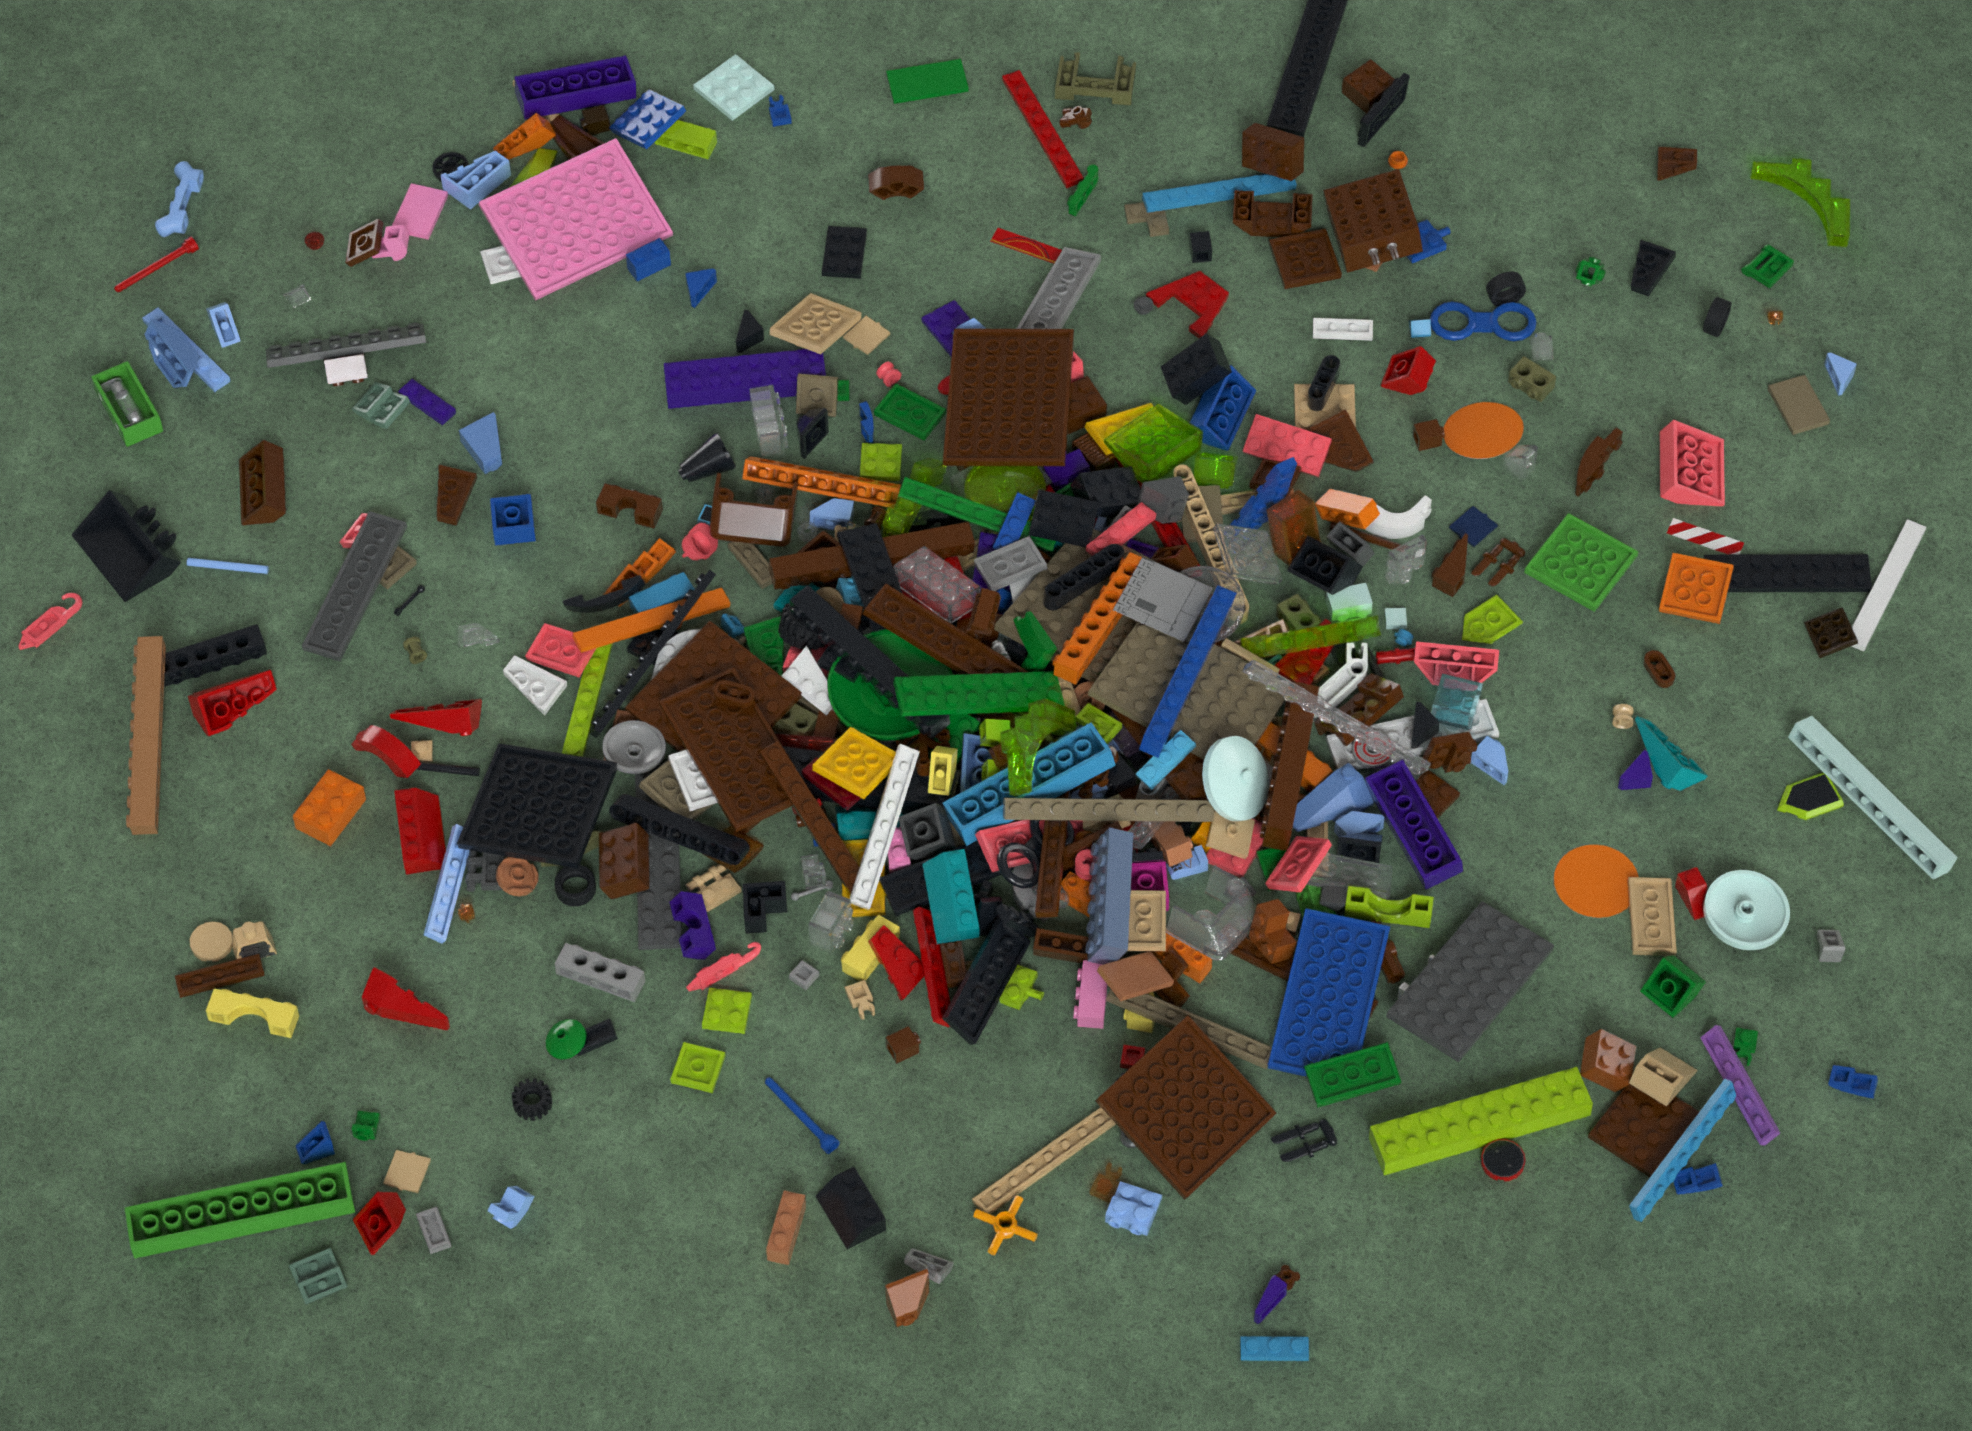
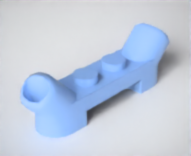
[155,161,204,238]

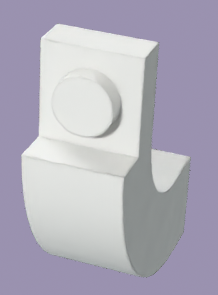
[1365,495,1432,539]

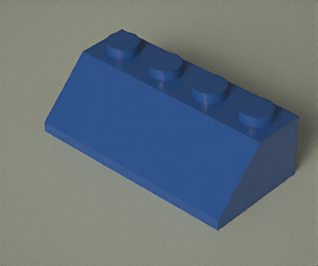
[1186,365,1256,451]

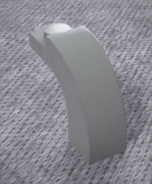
[1012,860,1050,923]

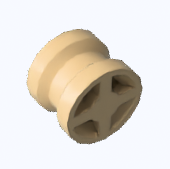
[1612,704,1634,729]

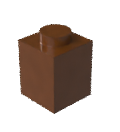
[1413,419,1445,451]
[886,1026,921,1064]

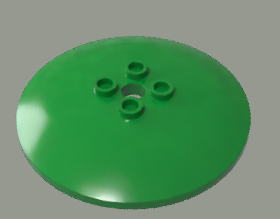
[827,629,952,741]

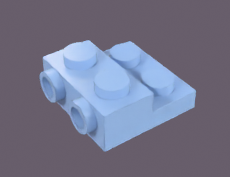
[1105,1181,1162,1236]

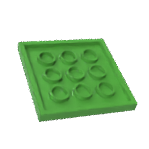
[1524,513,1638,612]

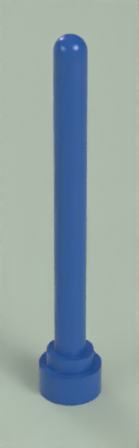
[765,1077,840,1154]

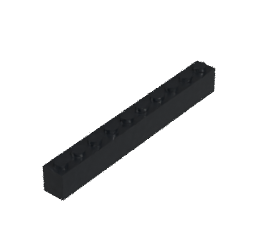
[790,585,950,739]

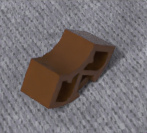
[868,165,924,200]

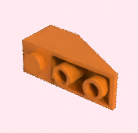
[493,113,556,160]

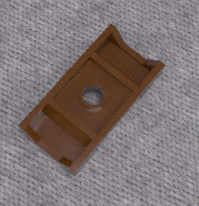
[1314,673,1404,746]

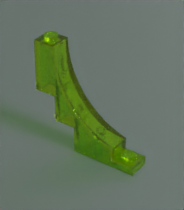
[1241,615,1381,657]

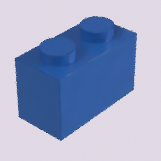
[626,238,671,281]

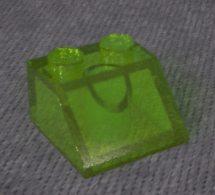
[1193,452,1238,489]

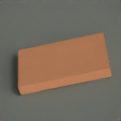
[1097,951,1174,1001]

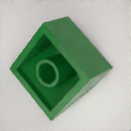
[1640,955,1706,1018]

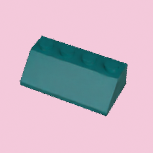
[922,849,979,944]

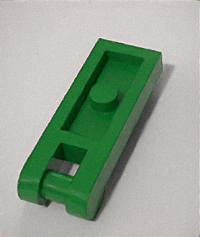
[1067,165,1099,217]

